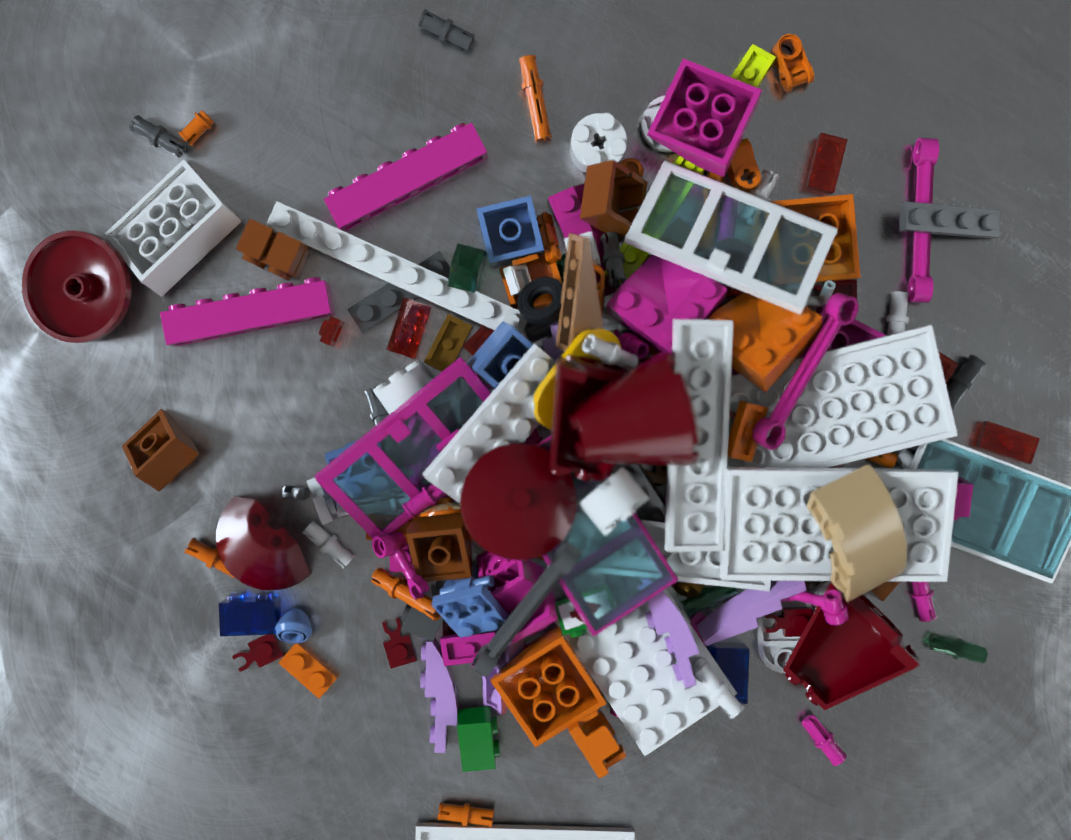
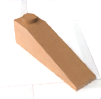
[556,233,603,351]

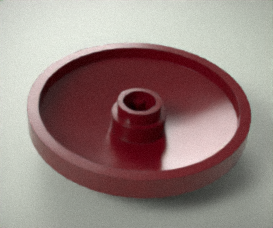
[21,231,132,343]
[460,443,577,561]

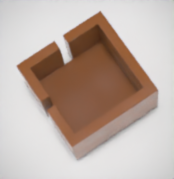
[580,160,648,237]
[235,218,312,281]

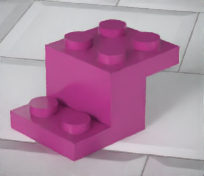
[476,551,557,643]

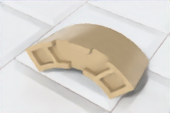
[807,465,907,602]

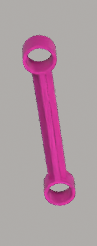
[907,138,939,303]
[752,293,859,450]

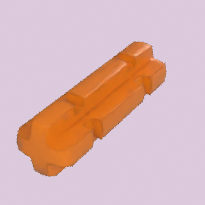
[536,212,562,263]

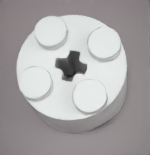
[570,113,627,172]
[373,359,433,414]
[579,467,649,536]

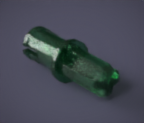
[929,634,988,664]

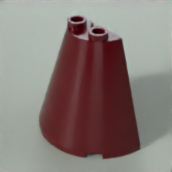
[568,351,699,466]
[549,355,627,482]
[216,496,311,590]
[783,582,920,710]

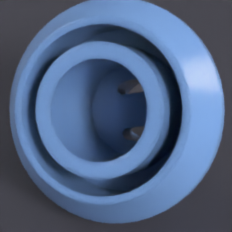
[274,609,312,644]

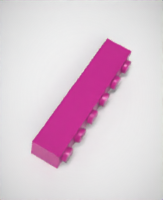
[324,122,488,232]
[160,277,335,347]

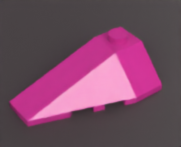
[547,184,616,296]

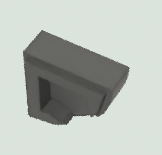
[282,486,310,500]

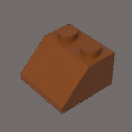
[122,409,199,492]
[406,513,472,582]

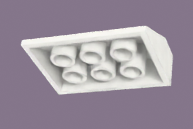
[104,159,242,297]

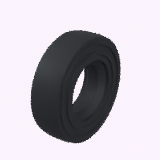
[517,277,563,326]

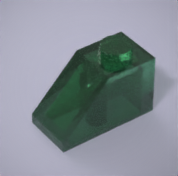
[448,244,487,293]

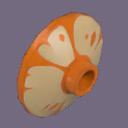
[418,497,461,518]

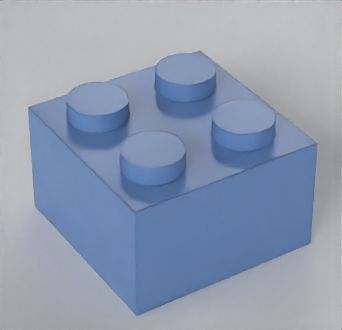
[476,195,544,267]
[467,321,533,389]

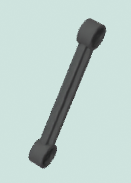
[471,541,581,677]

